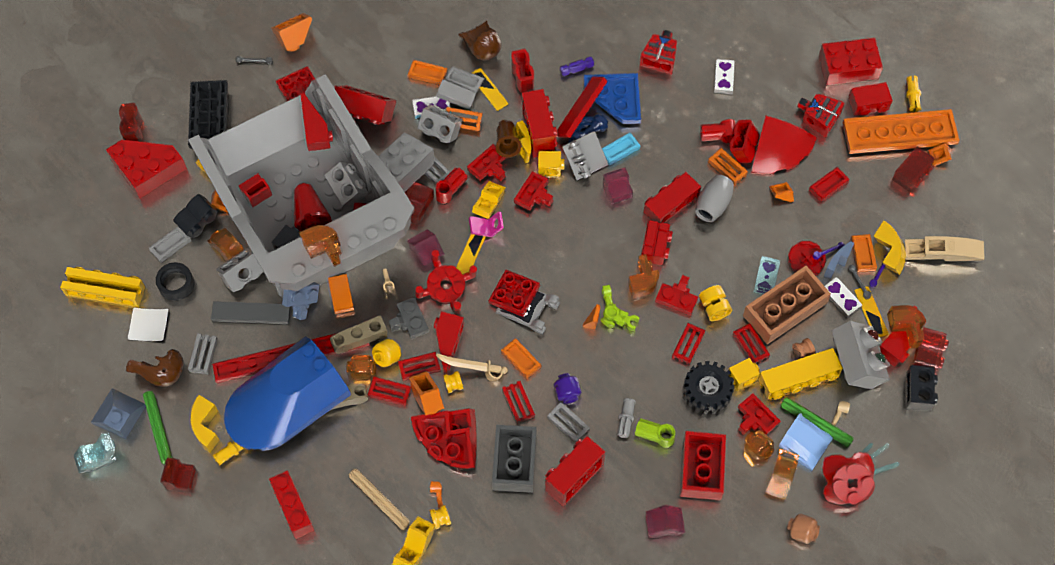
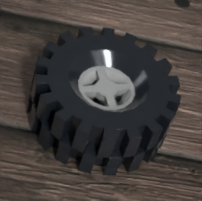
[683,361,734,414]

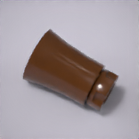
[496,120,522,158]

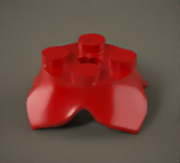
[822,452,875,504]

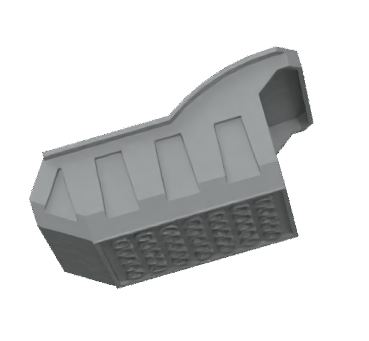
[188,74,414,297]

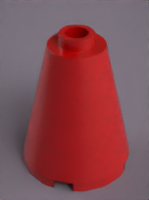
[294,183,332,236]

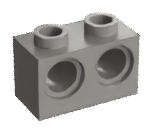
[418,105,463,143]
[325,162,368,206]

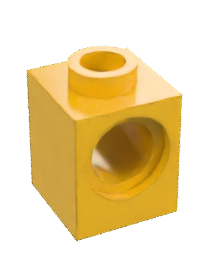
[538,151,565,177]
[729,358,760,391]

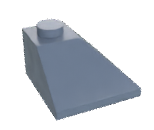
[91,389,146,439]

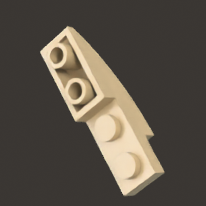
[905,236,984,261]

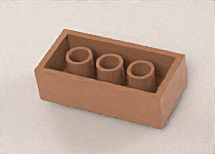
[743,266,831,345]

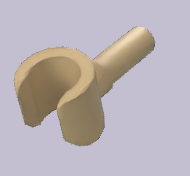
[382,269,395,293]
[831,401,850,426]

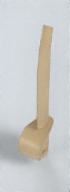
[436,354,508,381]

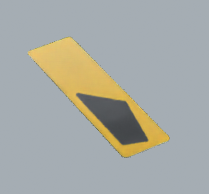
[472,68,509,111]
[456,234,486,274]
[854,286,889,337]

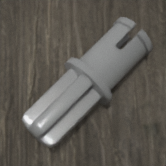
[617,398,636,438]

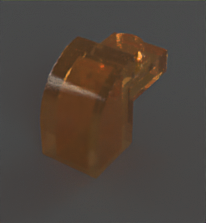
[299,225,342,266]
[207,228,244,262]
[628,254,659,301]
[887,305,926,349]
[766,449,799,499]

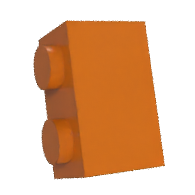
[409,371,444,416]

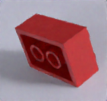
[819,38,883,86]
[334,85,397,125]
[522,89,558,158]
[680,431,726,500]
[545,436,605,507]

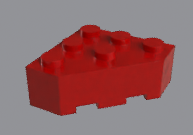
[106,140,187,199]

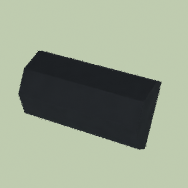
[188,80,228,149]

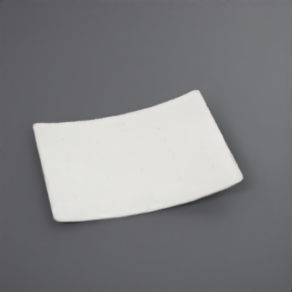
[128,308,169,341]

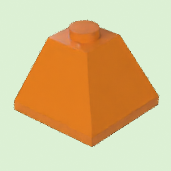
[272,13,312,52]

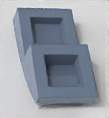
[824,241,854,279]

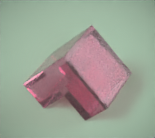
[603,167,633,205]
[407,229,444,266]
[646,505,685,538]

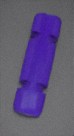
[560,56,594,76]

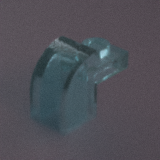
[74,433,116,473]

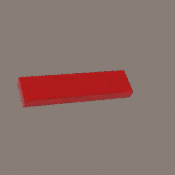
[557,77,607,138]

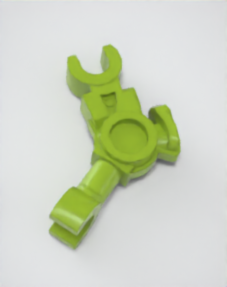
[600,285,640,331]

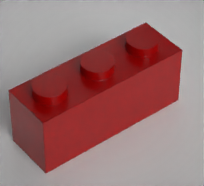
[644,172,701,223]
[269,470,315,539]

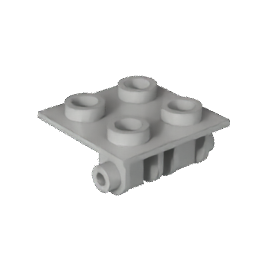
[562,131,609,180]

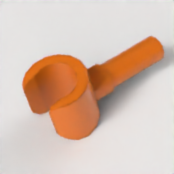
[430,481,443,509]

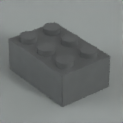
[492,425,537,493]

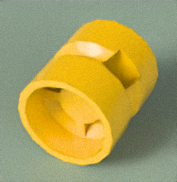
[699,285,733,321]

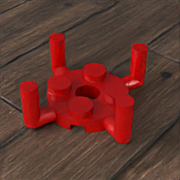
[415,250,477,314]

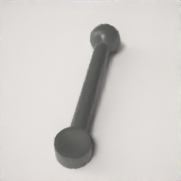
[235,56,273,65]
[849,264,871,299]

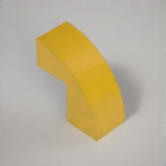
[874,220,906,275]
[191,395,220,453]
[392,516,436,565]

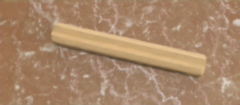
[349,469,410,530]

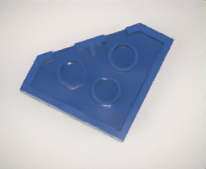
[584,73,641,124]

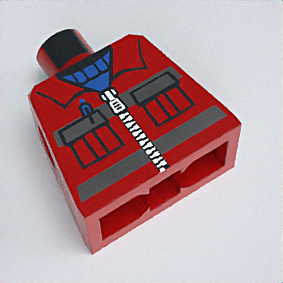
[640,30,677,74]
[797,94,845,137]

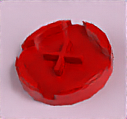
[787,241,826,276]

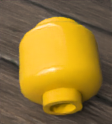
[372,339,401,367]

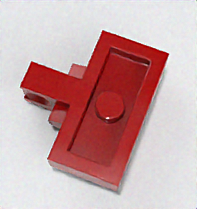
[467,144,506,182]
[514,171,554,210]
[655,275,698,316]
[738,393,781,436]

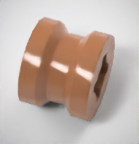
[792,338,816,359]

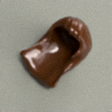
[458,20,502,61]
[126,349,184,387]

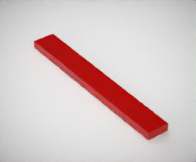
[212,333,370,384]

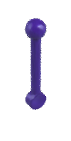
[813,242,845,260]
[869,254,887,288]

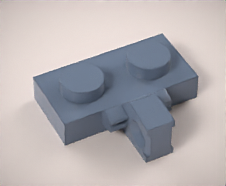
[282,282,319,320]

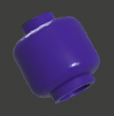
[553,373,582,404]

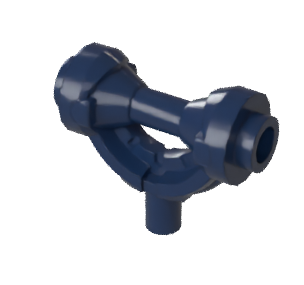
[568,114,608,143]

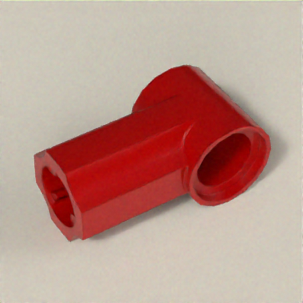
[700,119,736,143]
[436,168,468,204]

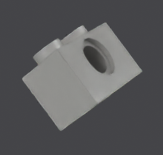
[216,248,263,293]

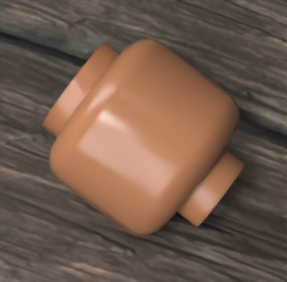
[787,514,820,544]

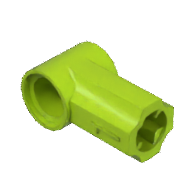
[635,418,675,448]

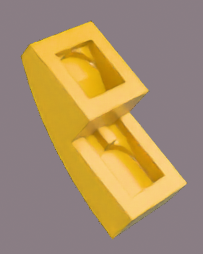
[516,120,531,163]
[472,181,506,219]

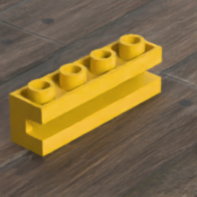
[60,267,145,308]
[758,348,843,400]

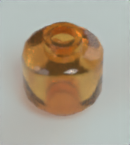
[346,355,377,380]
[744,430,774,460]

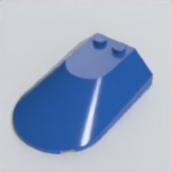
[224,336,351,451]

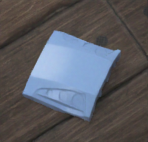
[779,413,833,471]

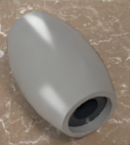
[695,175,734,222]

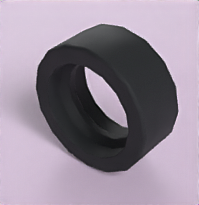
[155,262,194,301]

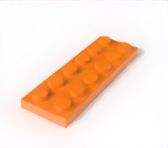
[842,109,960,154]

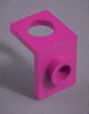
[469,211,504,237]

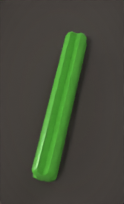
[143,391,172,465]
[781,397,854,447]

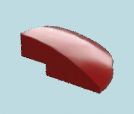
[751,116,817,175]
[411,408,477,468]

